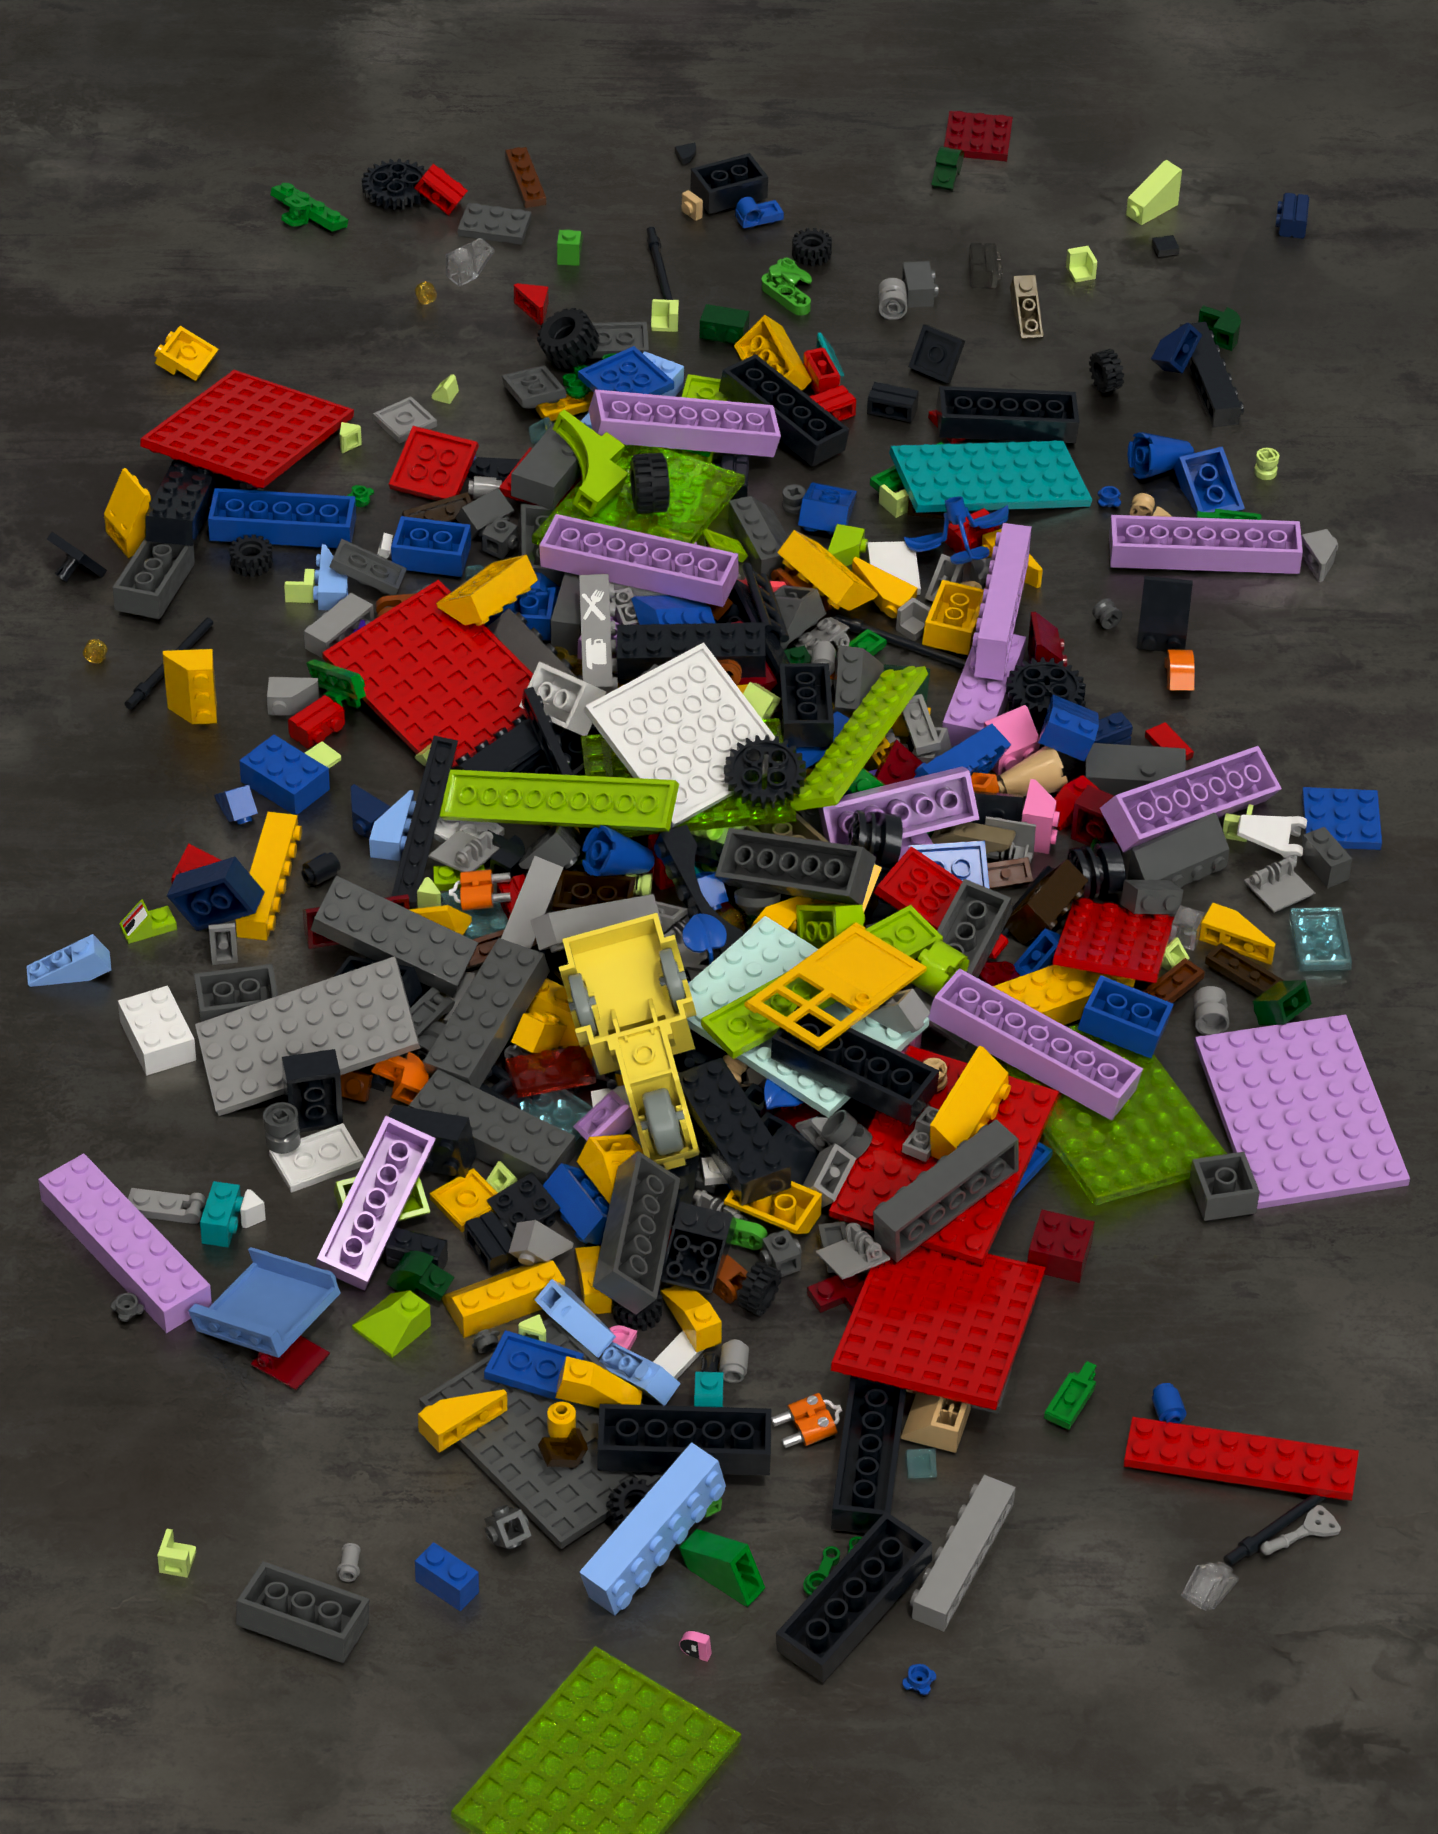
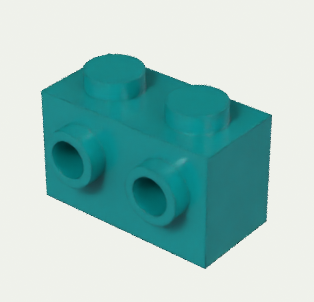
[200,1181,244,1247]

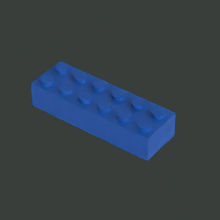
[208,488,356,548]

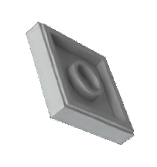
[373,396,437,444]

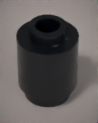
[301,852,341,886]

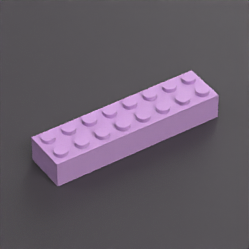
[588,390,781,457]
[539,514,739,607]
[1109,515,1303,574]
[971,523,1032,680]
[1100,746,1282,852]
[928,968,1143,1121]
[38,1153,212,1333]

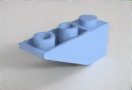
[313,544,349,610]
[369,790,416,861]
[27,934,111,987]
[535,1279,616,1358]
[599,1342,681,1406]

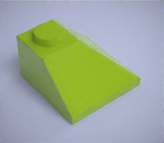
[352,1290,431,1358]

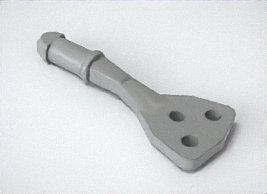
[1260,1505,1341,1555]

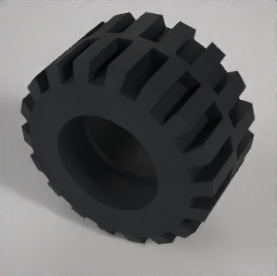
[537,308,600,369]
[630,453,670,514]

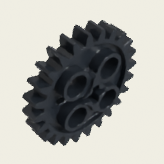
[362,159,427,210]
[1006,657,1086,720]
[724,734,806,809]

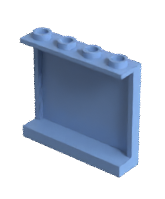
[188,1247,341,1358]

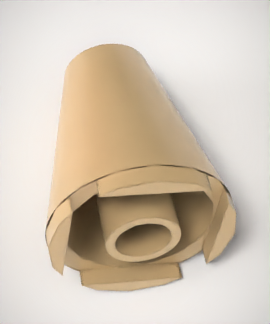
[998,746,1068,797]

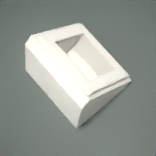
[240,1189,266,1228]

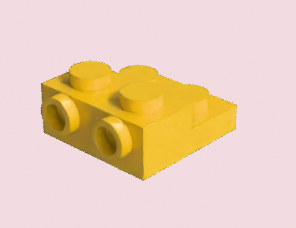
[154,326,219,381]

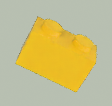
[511,1011,567,1054]

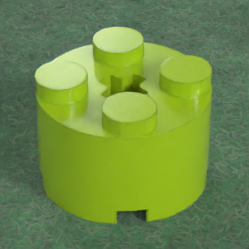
[911,939,969,997]

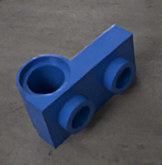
[735,197,784,228]

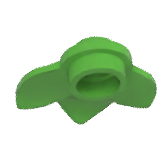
[769,258,812,285]

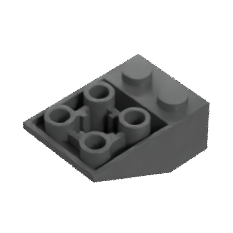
[765,585,826,650]

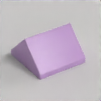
[573,1090,635,1141]

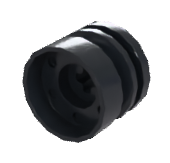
[847,810,903,867]
[1067,841,1126,899]

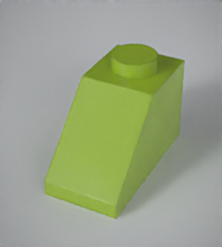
[828,524,868,566]

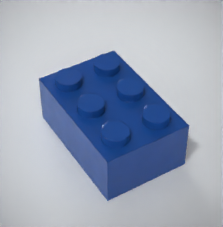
[391,516,471,577]
[239,734,330,815]
[1077,975,1174,1059]

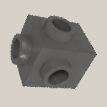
[482,517,519,559]
[760,1229,802,1277]
[484,1505,532,1549]

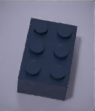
[167,856,265,931]

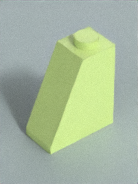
[1126,160,1182,225]

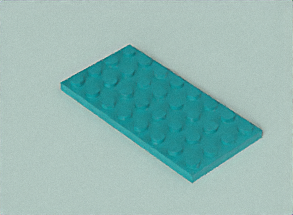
[889,440,1092,513]

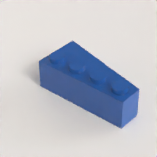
[484,587,556,641]
[914,723,1011,778]

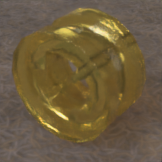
[415,282,437,304]
[83,639,108,663]

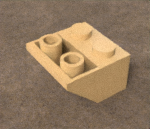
[901,1392,971,1453]

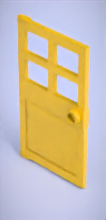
[744,922,927,1051]

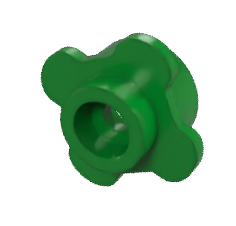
[347,485,374,507]

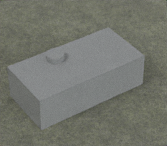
[501,856,564,949]

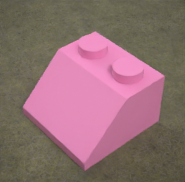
[984,705,1040,776]
[1022,779,1060,854]

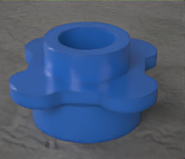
[1097,486,1121,507]
[902,1664,936,1695]

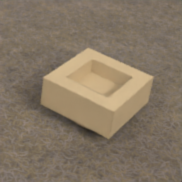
[681,190,703,221]

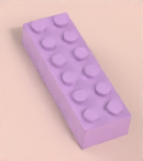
[942,632,1026,746]
[818,766,979,845]
[315,1116,436,1291]

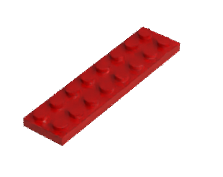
[1124,1417,1359,1501]

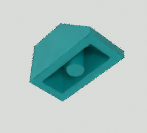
[694,1372,724,1407]

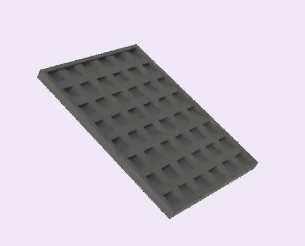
[419,1317,664,1549]

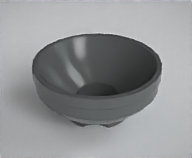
[734,888,781,916]

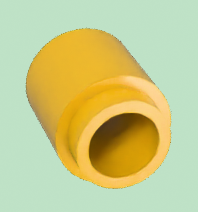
[547,1402,576,1438]

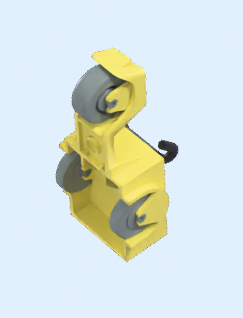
[559,913,700,1170]

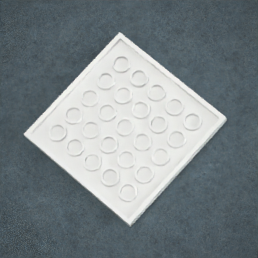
[583,642,780,829]

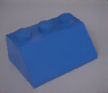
[631,595,715,625]
[543,1163,610,1246]

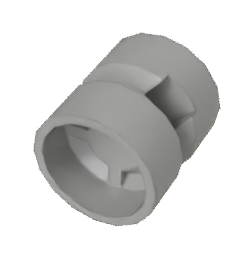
[878,278,907,320]
[1193,986,1229,1035]

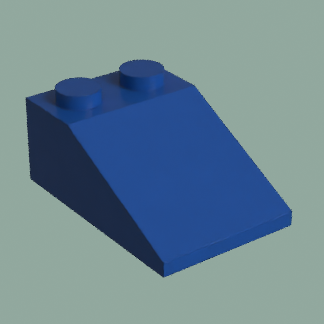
[1174,446,1245,514]
[798,482,857,536]
[1038,695,1099,761]

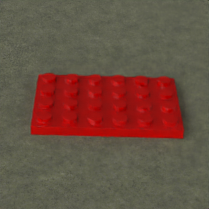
[1053,898,1175,983]

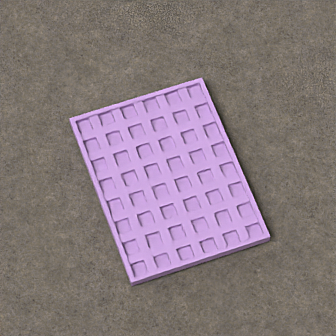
[1194,1015,1410,1209]

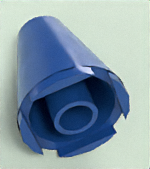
[1127,432,1194,479]
[582,825,655,876]

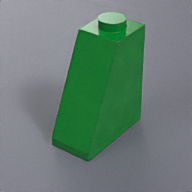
[679,1529,765,1607]

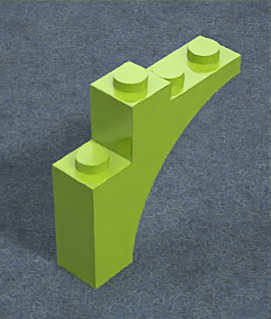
[553,409,628,517]

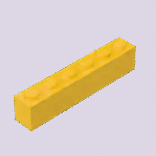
[236,812,302,941]

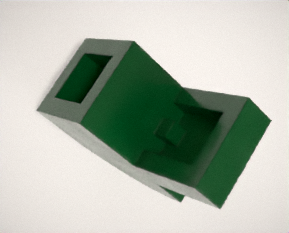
[931,146,964,191]
[1198,305,1241,351]
[386,1251,455,1302]

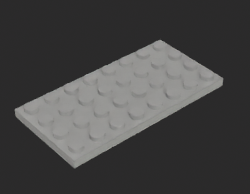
[195,956,421,1116]

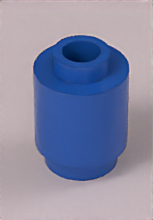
[1152,1383,1187,1424]

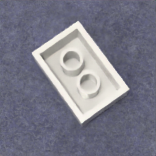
[519,661,606,737]
[118,985,196,1076]

